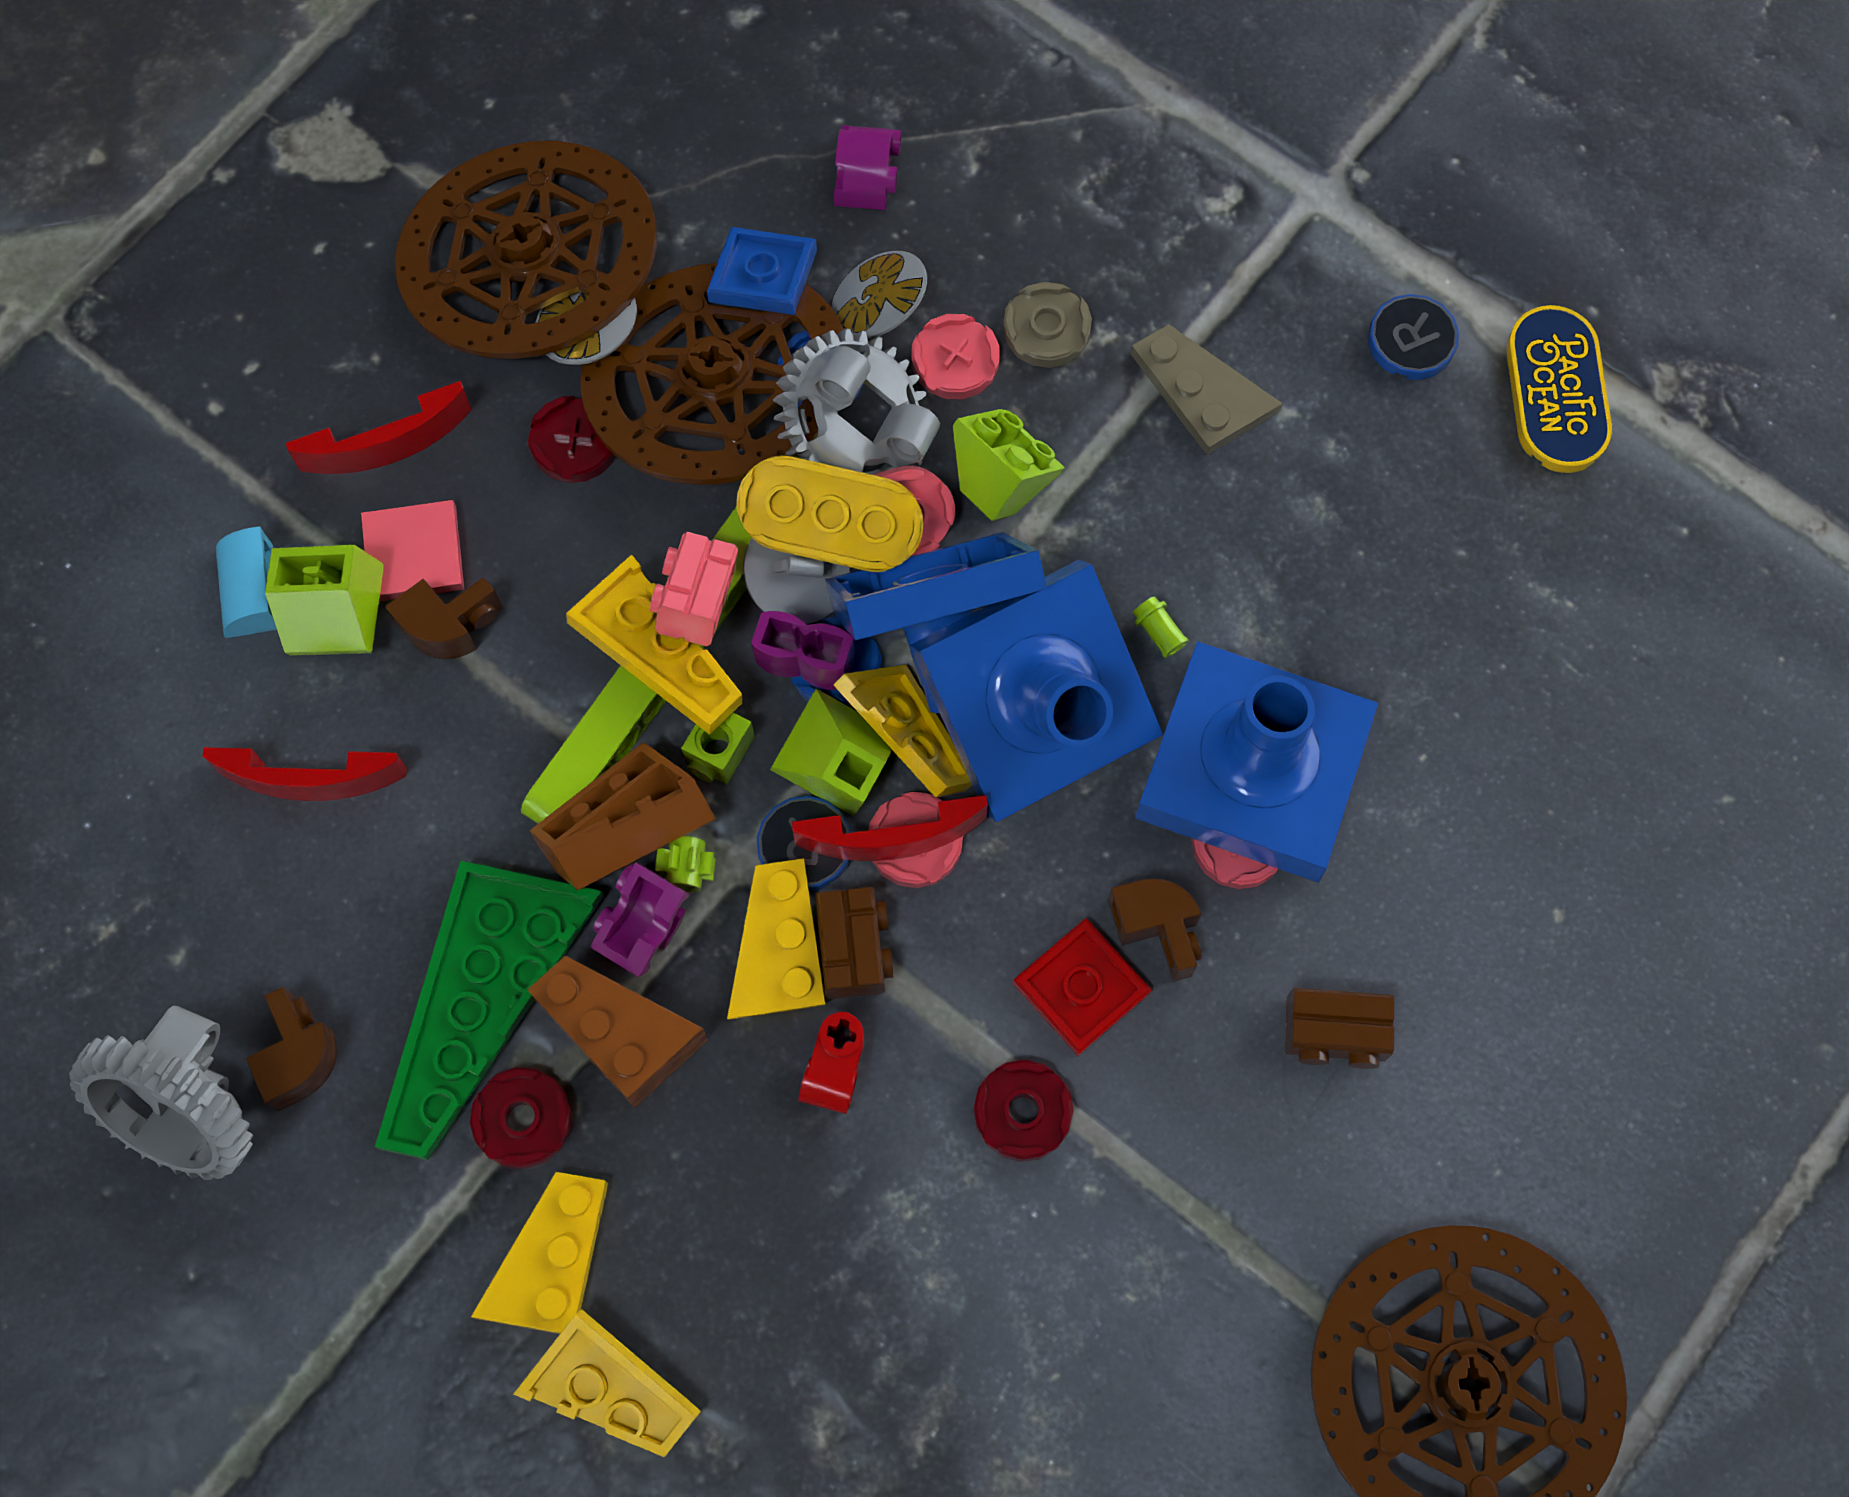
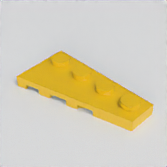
[566,554,742,735]

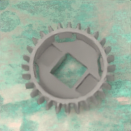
[773,329,940,474]
[69,1006,253,1180]

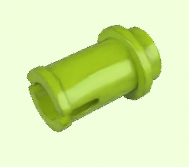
[1133,596,1189,658]

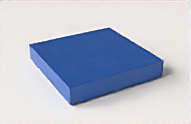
[707,227,817,315]

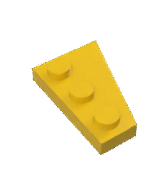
[834,665,972,798]
[727,858,825,1020]
[471,1172,608,1334]
[513,1310,701,1457]

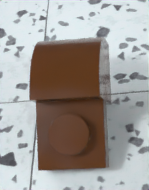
[385,577,503,659]
[1108,879,1201,982]
[246,987,337,1111]

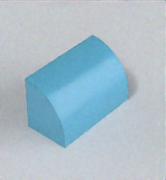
[216,526,277,638]

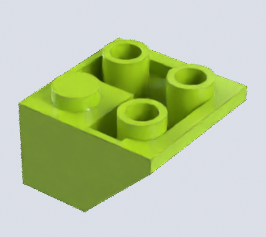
[953,409,1065,521]
[770,689,892,817]

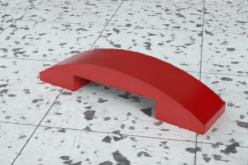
[285,381,472,474]
[202,747,407,801]
[792,795,988,861]

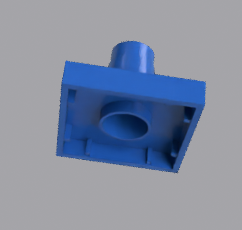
[825,532,1047,713]
[909,560,1163,822]
[1135,641,1378,883]

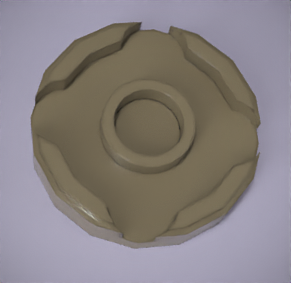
[1003,282,1092,368]

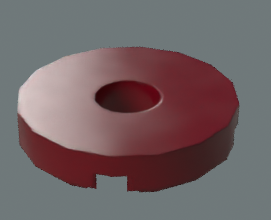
[973,1059,1074,1162]
[470,1067,573,1169]

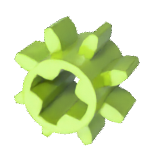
[655,836,716,893]

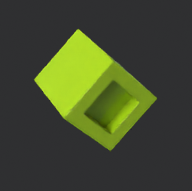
[681,713,755,785]

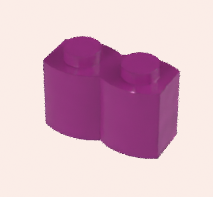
[751,611,855,690]

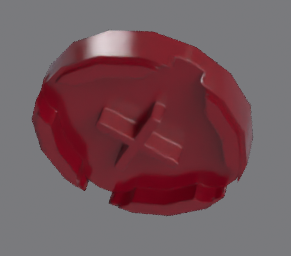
[528,395,616,483]

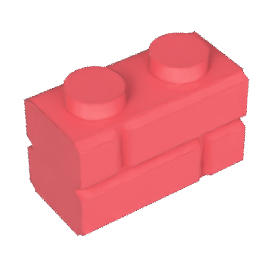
[650,532,738,646]

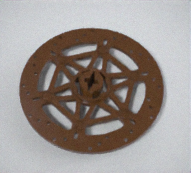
[395,141,658,359]
[580,263,844,485]
[1311,1225,1627,1497]

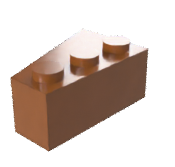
[529,742,716,890]
[528,956,708,1108]

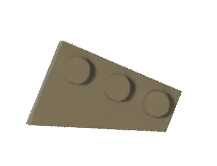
[1131,324,1283,455]

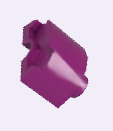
[834,125,902,210]
[590,862,689,977]

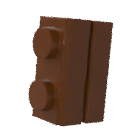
[815,887,893,999]
[1285,988,1394,1069]

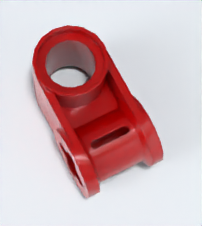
[798,1012,864,1115]

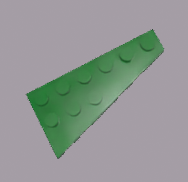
[375,860,604,1161]

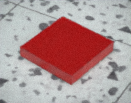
[1012,918,1152,1057]

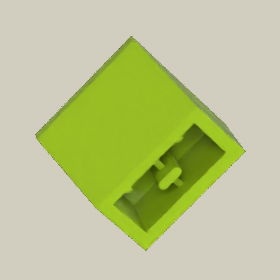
[265,545,384,656]

